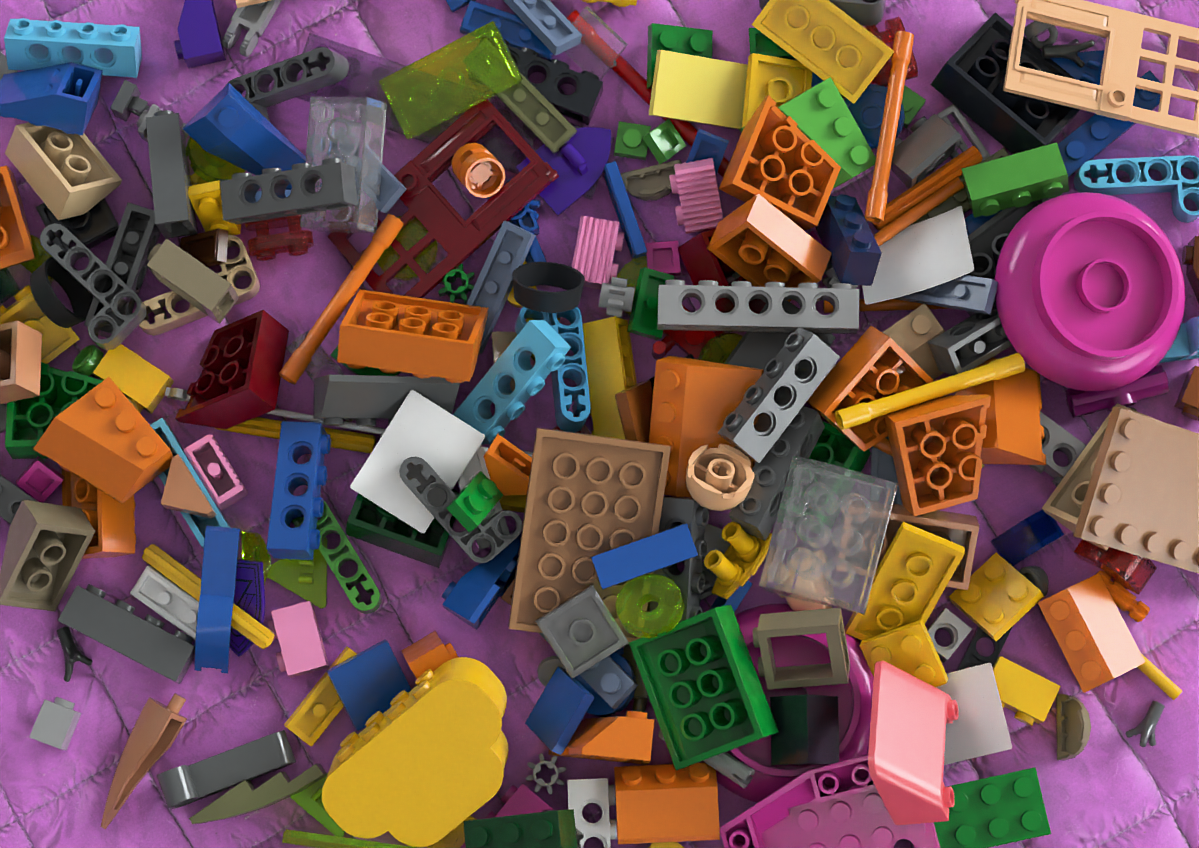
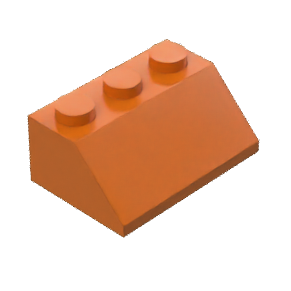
[62,468,136,559]
[1038,573,1145,693]
[614,763,720,844]

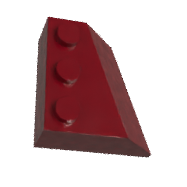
[175,310,289,429]

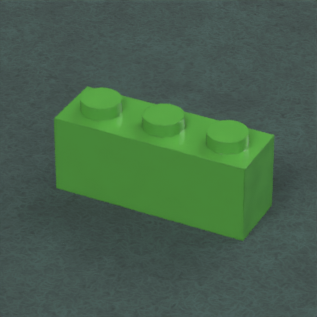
[961,142,1069,217]

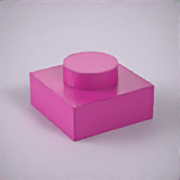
[645,241,681,276]
[16,456,64,503]

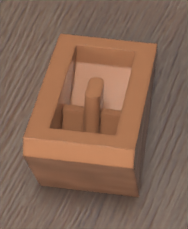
[161,454,217,518]

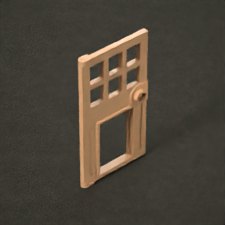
[1003,0,1199,138]

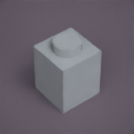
[29,697,81,751]

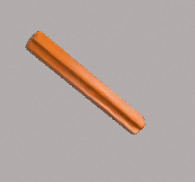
[871,146,983,230]

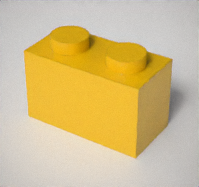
[93,344,174,414]
[993,656,1061,726]

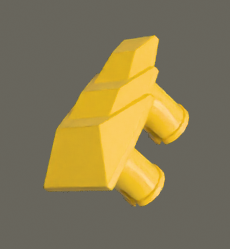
[704,522,776,600]

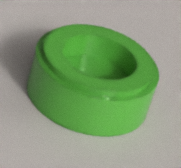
[72,345,104,376]

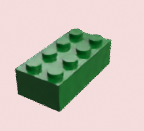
[910,767,1051,848]

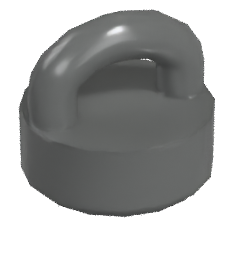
[1024,21,1058,49]
[1019,566,1049,596]

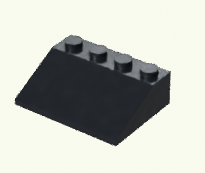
[930,12,1080,154]

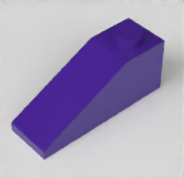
[174,0,226,69]

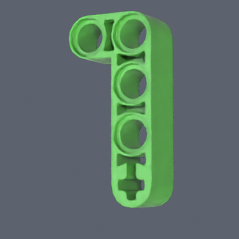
[291,500,382,614]

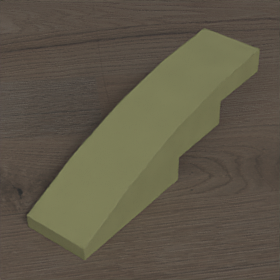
[189,763,327,824]

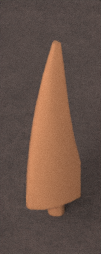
[100,693,187,829]

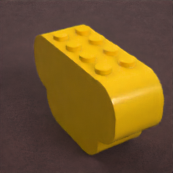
[322,657,509,847]

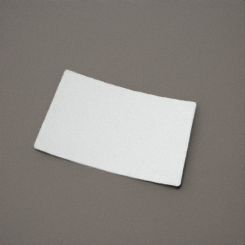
[862,206,974,305]
[350,390,485,533]
[936,663,1012,765]

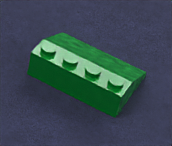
[629,605,779,770]

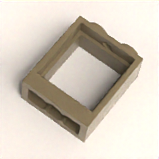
[147,238,239,324]
[753,608,850,690]

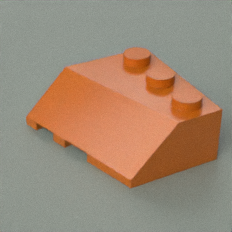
[719,95,841,231]
[807,326,946,452]
[955,357,1046,465]
[33,377,173,503]
[884,394,991,517]
[548,711,654,765]

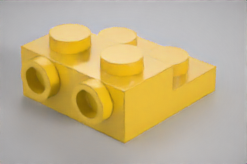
[0,285,80,364]

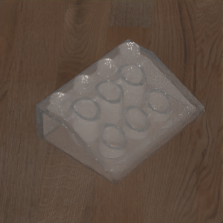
[759,455,898,615]

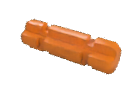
[1095,570,1150,622]

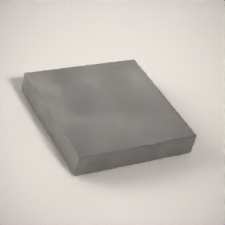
[535,585,629,679]

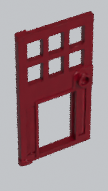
[327,96,559,298]

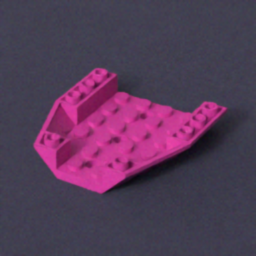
[719,755,940,848]

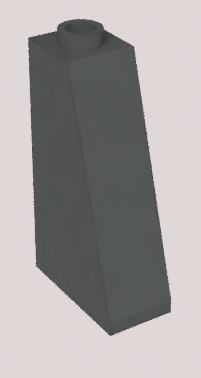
[146,110,198,239]

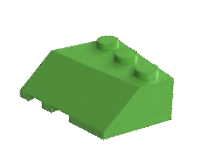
[739,77,876,188]

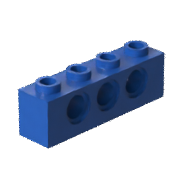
[266,421,331,560]

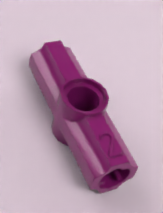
[1065,365,1169,418]

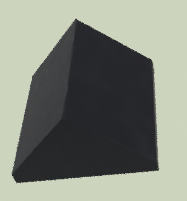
[770,694,839,765]

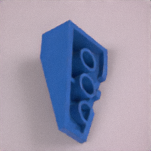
[183,83,315,190]
[442,533,521,630]

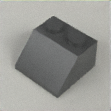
[891,114,962,189]

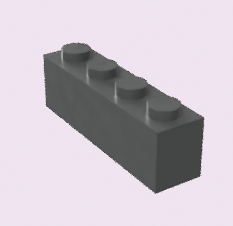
[57,584,195,684]

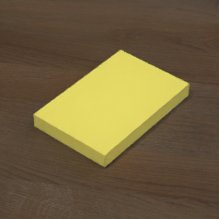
[649,50,748,129]

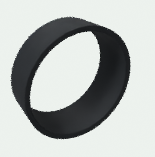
[30,257,93,328]
[512,262,585,313]

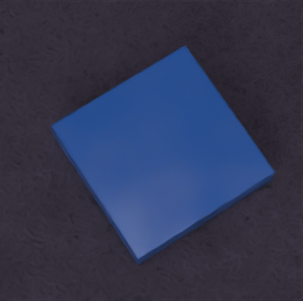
[326,640,412,731]
[525,666,594,755]

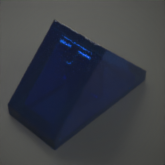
[991,510,1065,566]

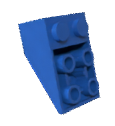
[0,62,103,136]

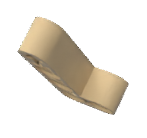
[139,235,260,336]

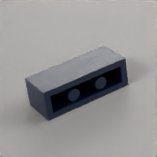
[815,194,882,286]

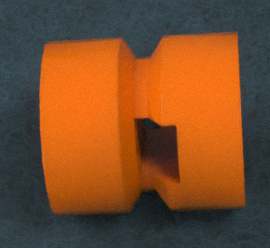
[451,143,506,198]

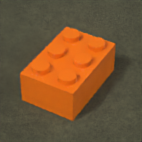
[707,194,832,302]

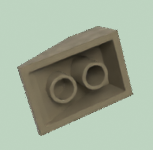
[0,500,95,611]

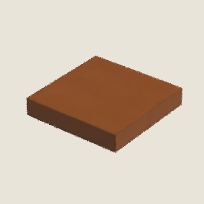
[615,380,653,443]

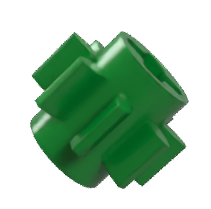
[438,264,475,303]

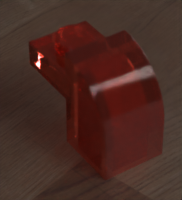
[1073,539,1157,595]

